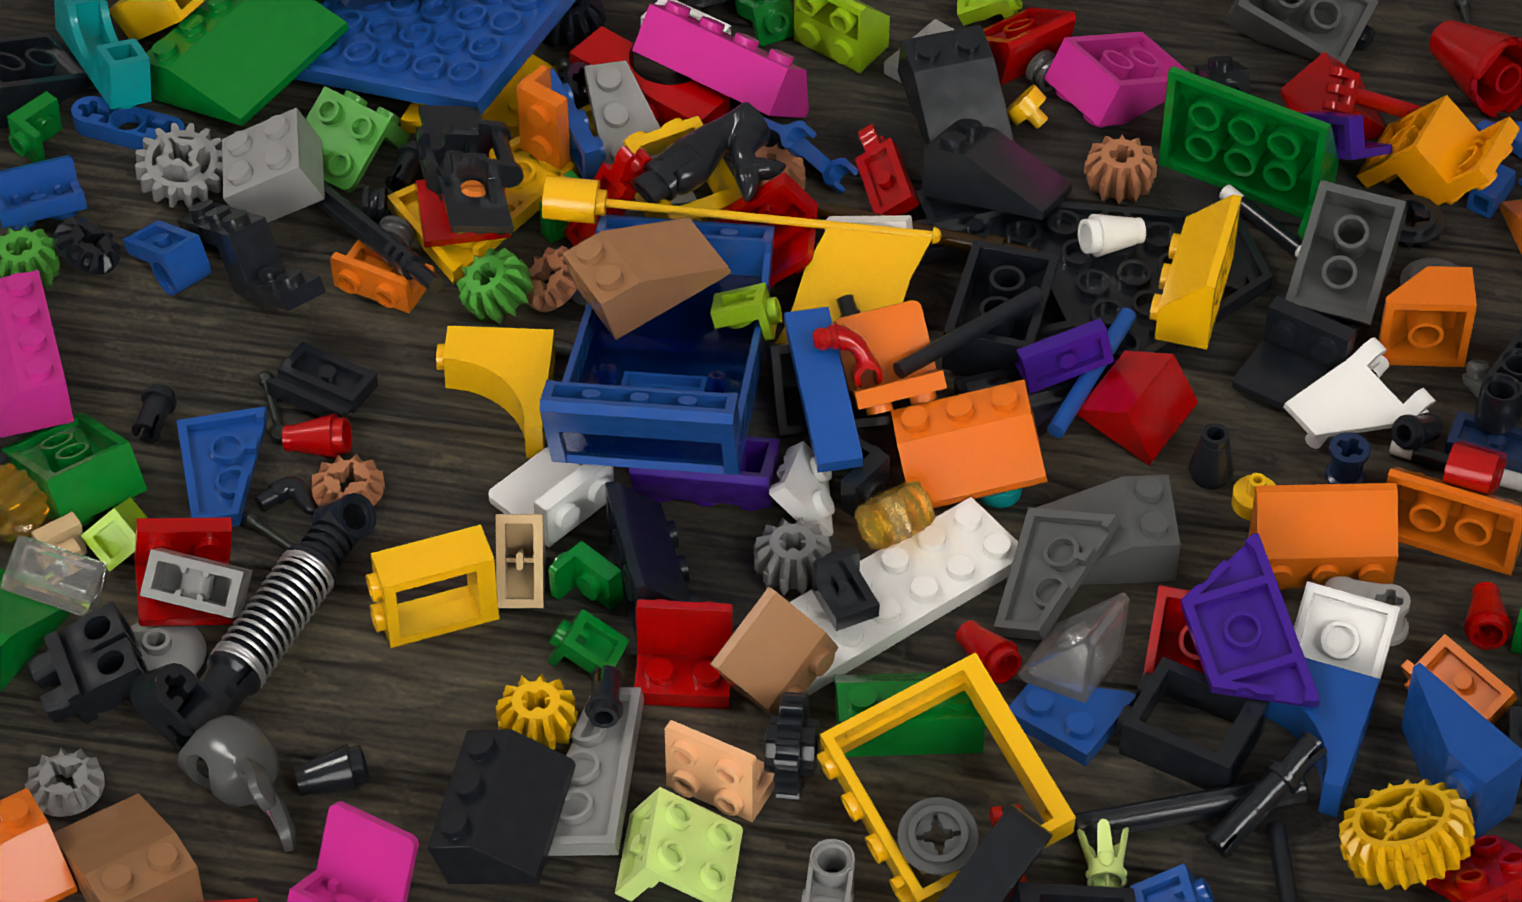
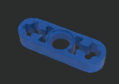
[71,96,185,150]

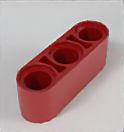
[1443,441,1508,496]

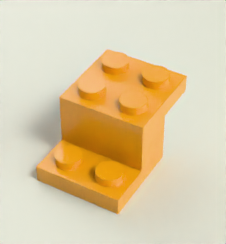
[1356,95,1520,206]

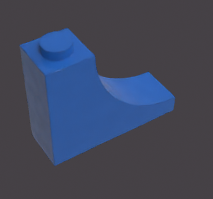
[1266,658,1380,817]

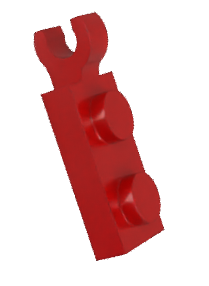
[855,123,920,216]
[563,146,652,246]

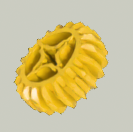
[1339,779,1476,890]

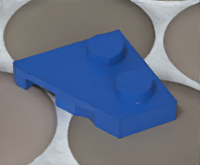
[1009,679,1137,767]

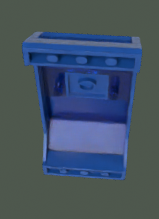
[540,215,775,475]

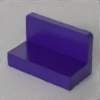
[1302,110,1393,160]
[1014,318,1114,393]

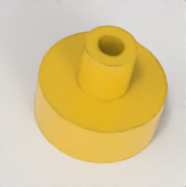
[1006,85,1048,129]
[1231,473,1276,521]

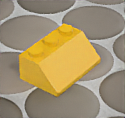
[1149,194,1242,350]

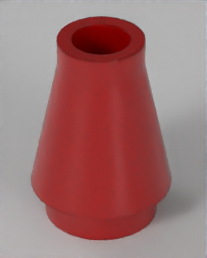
[282,413,352,458]
[1464,582,1512,650]
[955,620,1022,684]

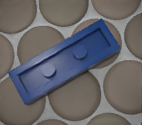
[551,69,606,180]

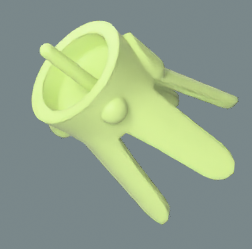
[1077,818,1129,888]

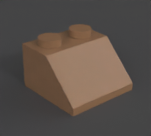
[711,587,839,716]

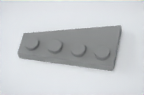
[584,61,697,217]
[548,687,644,856]

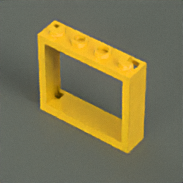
[817,652,1076,902]

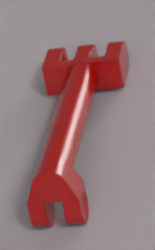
[1322,66,1422,118]

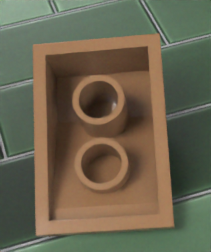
[562,217,731,340]
[53,793,204,902]

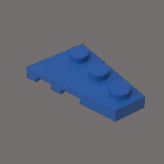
[176,406,268,527]

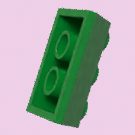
[833,672,985,757]

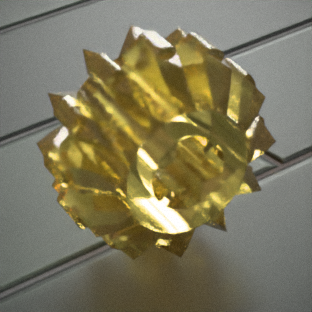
[0,463,50,542]
[854,481,935,550]

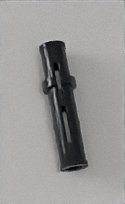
[1205,731,1328,858]

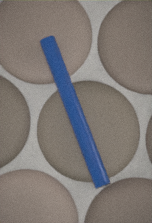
[1047,308,1137,438]

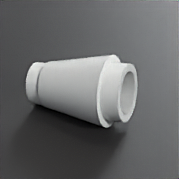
[1078,214,1146,257]

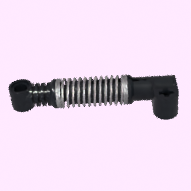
[130,493,376,758]

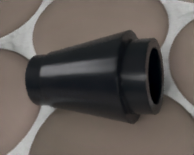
[1188,423,1234,490]
[294,743,370,796]

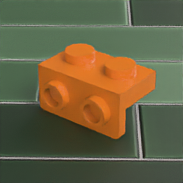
[516,64,571,170]
[330,239,435,314]
[1400,634,1518,724]

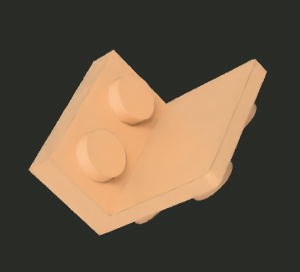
[665,720,775,823]

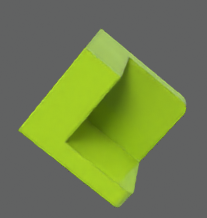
[80,497,147,572]

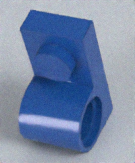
[123,220,211,296]

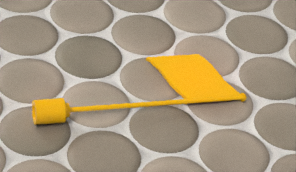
[542,175,942,344]

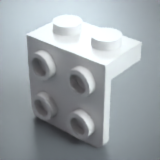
[488,447,614,547]

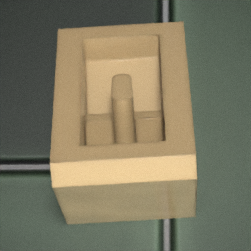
[496,514,546,608]

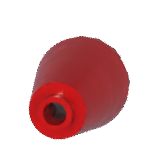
[1429,20,1522,117]

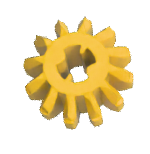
[496,673,578,750]

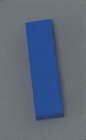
[784,307,863,473]

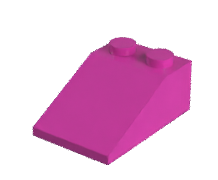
[1044,32,1189,128]

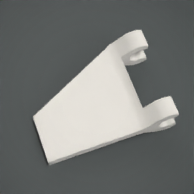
[1284,337,1436,439]

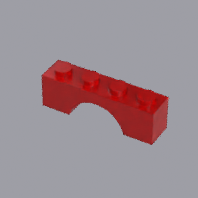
[569,26,730,128]

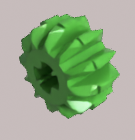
[0,225,60,288]
[456,248,534,324]

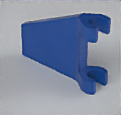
[763,117,859,194]

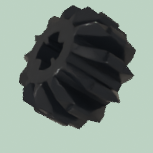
[544,0,606,50]

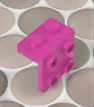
[287,801,419,902]

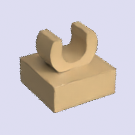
[31,512,87,577]

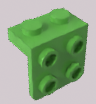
[306,86,410,193]

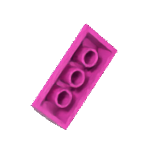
[632,0,809,118]
[0,270,74,438]

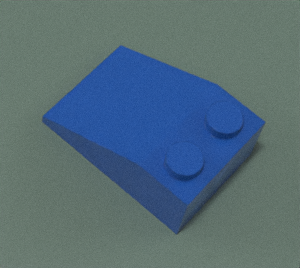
[1401,663,1522,838]

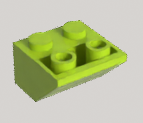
[794,0,890,73]

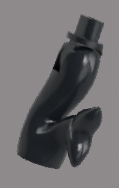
[632,102,786,204]

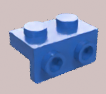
[0,155,87,230]

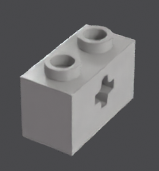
[140,548,253,618]

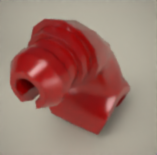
[812,321,883,389]

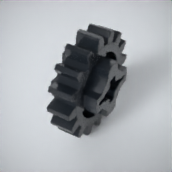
[764,692,820,800]

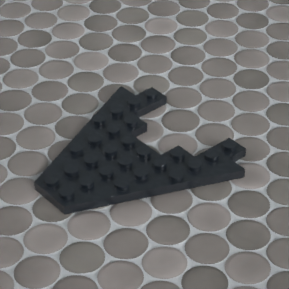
[914,190,1273,437]

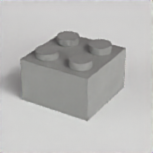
[222,108,325,223]

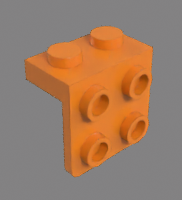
[835,300,947,416]

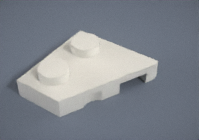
[769,441,835,537]

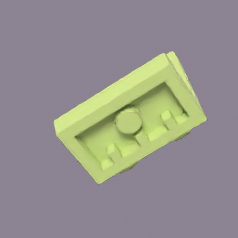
[615,787,743,902]

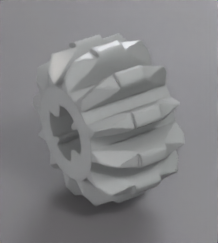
[754,517,831,596]

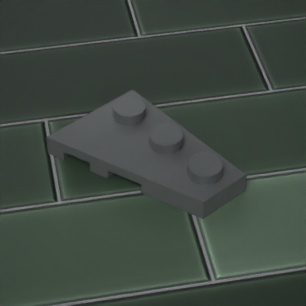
[994,507,1121,641]

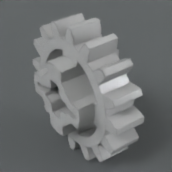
[135,123,223,208]

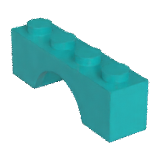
[54,0,151,110]

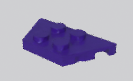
[1181,533,1320,708]

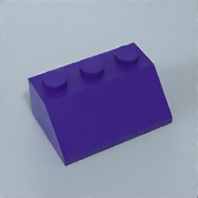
[629,436,779,511]

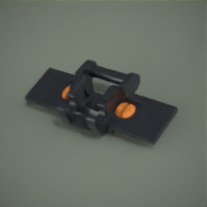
[416,105,524,235]

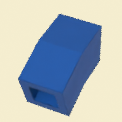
[1466,164,1516,219]

